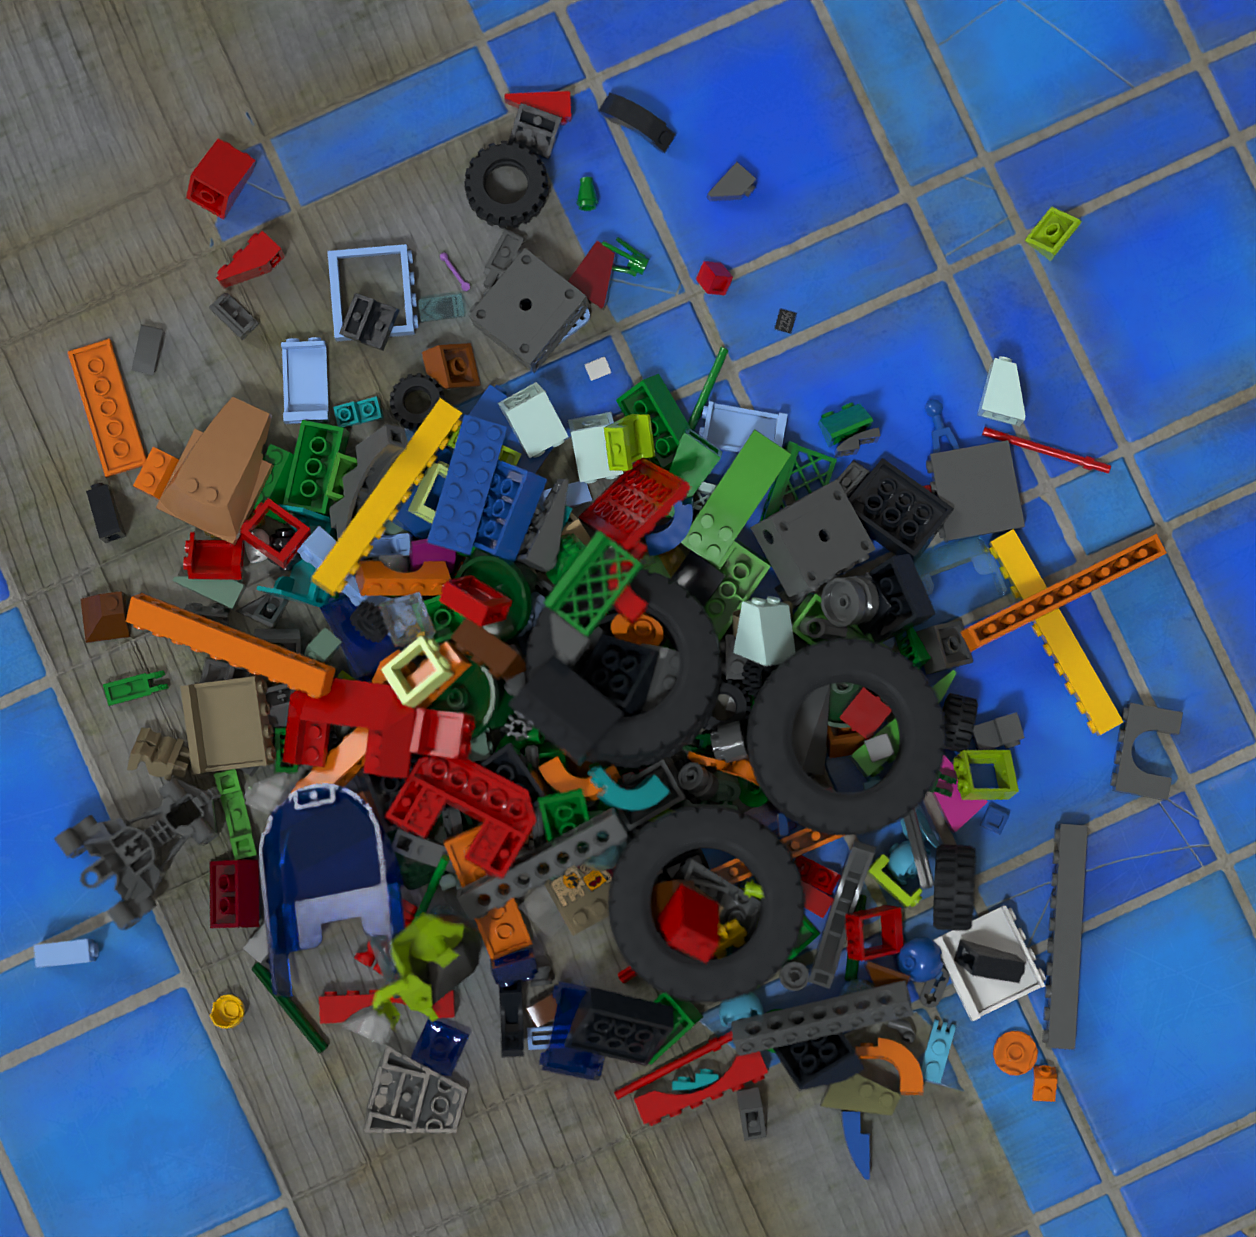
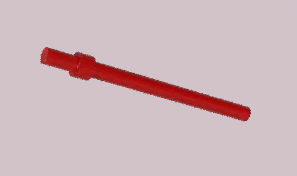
[982,427,1111,474]
[614,1031,733,1100]

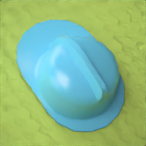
[900,805,939,848]

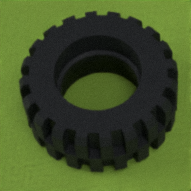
[464,141,549,229]
[933,844,976,931]

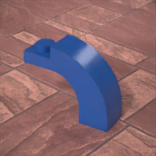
[645,496,694,556]

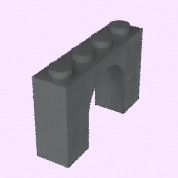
[1110,703,1183,801]

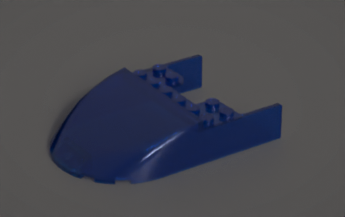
[259,783,406,998]

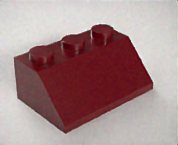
[209,860,260,928]

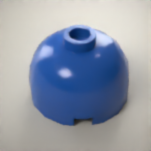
[898,937,943,983]

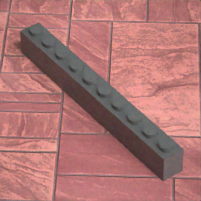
[1042,824,1088,1050]

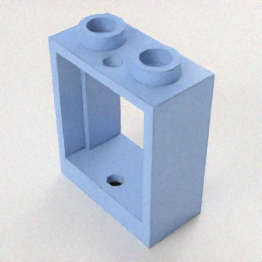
[34,939,99,968]

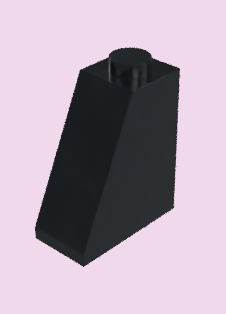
[86,482,127,543]
[954,939,1026,983]

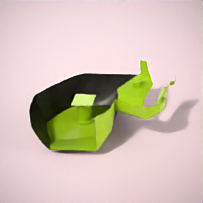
[372,913,482,1032]

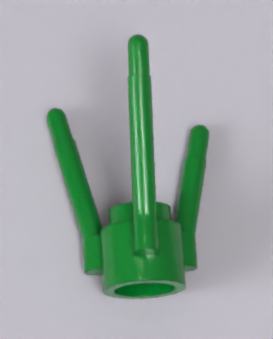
[602,237,649,276]

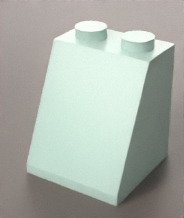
[977,356,1026,427]
[498,382,568,458]
[568,412,623,483]
[733,596,796,666]

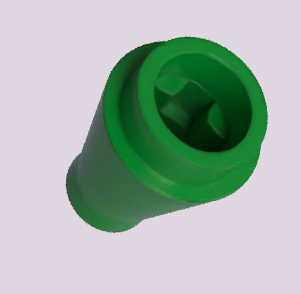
[576,177,598,211]

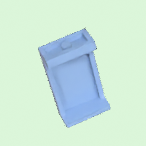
[281,337,329,424]
[699,401,788,453]

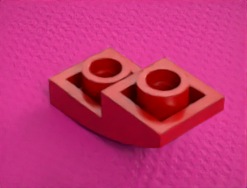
[795,855,841,895]

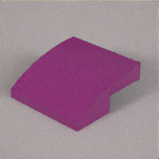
[409,539,456,574]

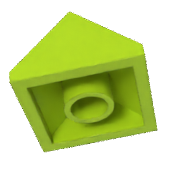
[1025,206,1081,261]

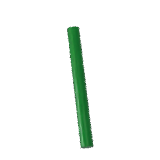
[688,347,729,431]
[412,855,450,924]

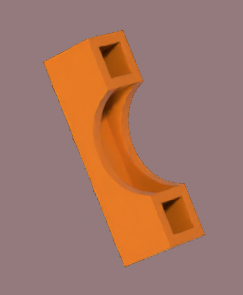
[355,561,451,596]

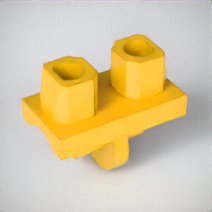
[712,919,748,960]

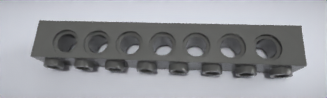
[457,807,628,920]
[731,981,913,1056]

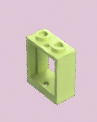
[408,461,449,524]
[381,636,454,708]

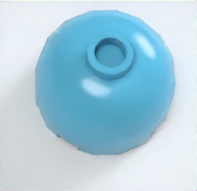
[888,841,931,885]
[719,992,764,1027]

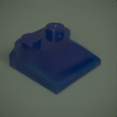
[490,948,539,987]
[410,1017,470,1076]

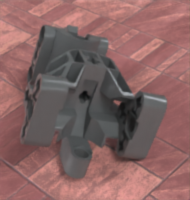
[54,778,221,931]

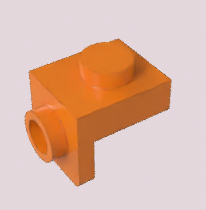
[1032,1065,1057,1102]

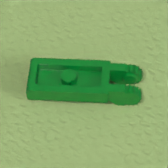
[103,671,169,706]

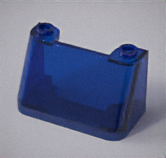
[319,594,407,682]
[539,981,616,1081]

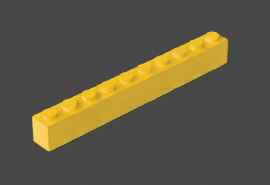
[312,398,462,597]
[988,529,1123,736]

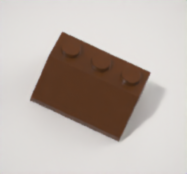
[451,618,526,681]

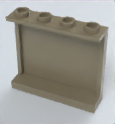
[180,675,276,775]

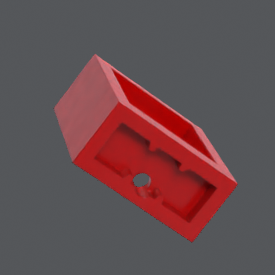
[241,498,311,569]
[439,575,513,627]
[845,905,903,961]

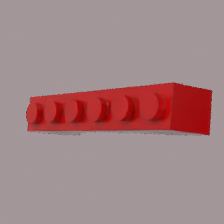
[319,989,455,1024]
[633,1051,768,1126]

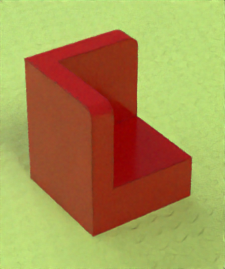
[696,261,733,295]

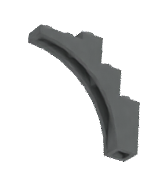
[329,424,407,563]
[808,841,876,989]

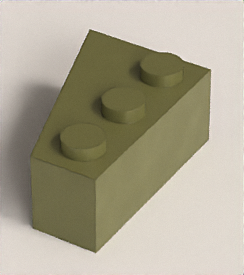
[820,1074,901,1116]

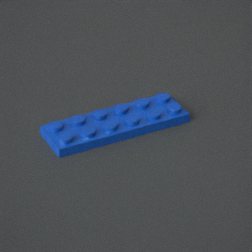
[427,414,507,556]

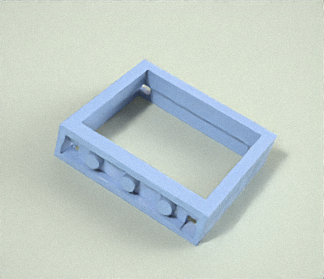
[328,244,418,341]

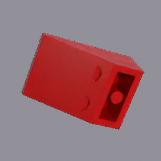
[216,231,285,288]

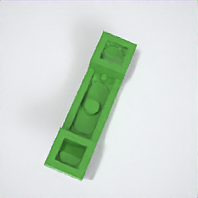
[214,769,257,860]

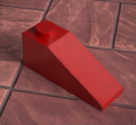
[504,91,571,125]

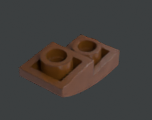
[525,985,577,1028]

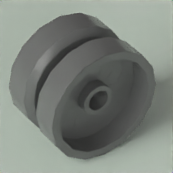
[821,576,879,627]

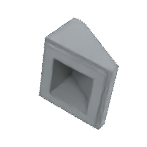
[864,733,894,762]

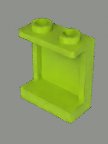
[603,414,655,471]
[867,854,923,908]

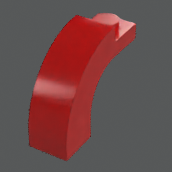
[609,542,647,626]

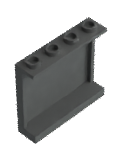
[926,440,1025,543]

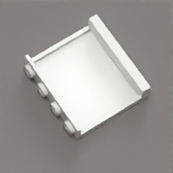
[933,905,1046,1021]

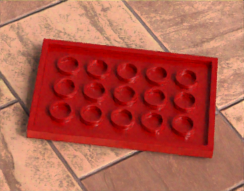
[578,458,691,551]

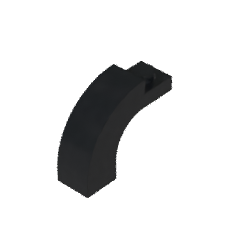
[598,93,676,153]
[499,978,524,1057]

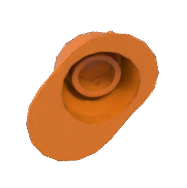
[611,613,664,646]
[716,758,759,785]

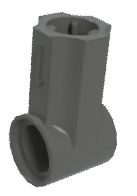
[800,616,848,640]

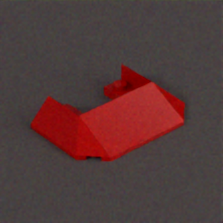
[282,678,416,778]
[385,756,536,879]

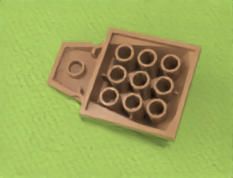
[156,397,274,545]

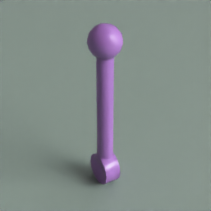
[440,252,470,291]

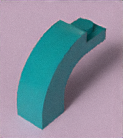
[588,766,670,810]

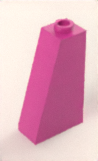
[932,755,988,833]

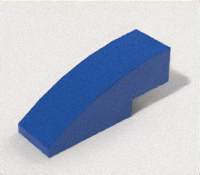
[841,1111,870,1180]

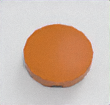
[687,751,731,770]
[993,1031,1038,1076]

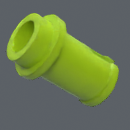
[744,881,763,898]

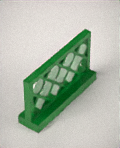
[759,441,837,522]
[544,531,643,637]

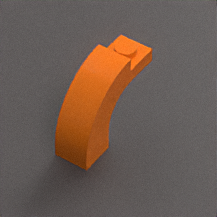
[538,756,621,802]
[856,1038,923,1095]

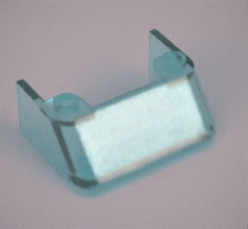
[914,536,1007,625]

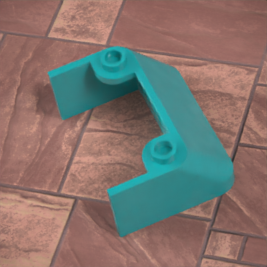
[256,504,338,607]

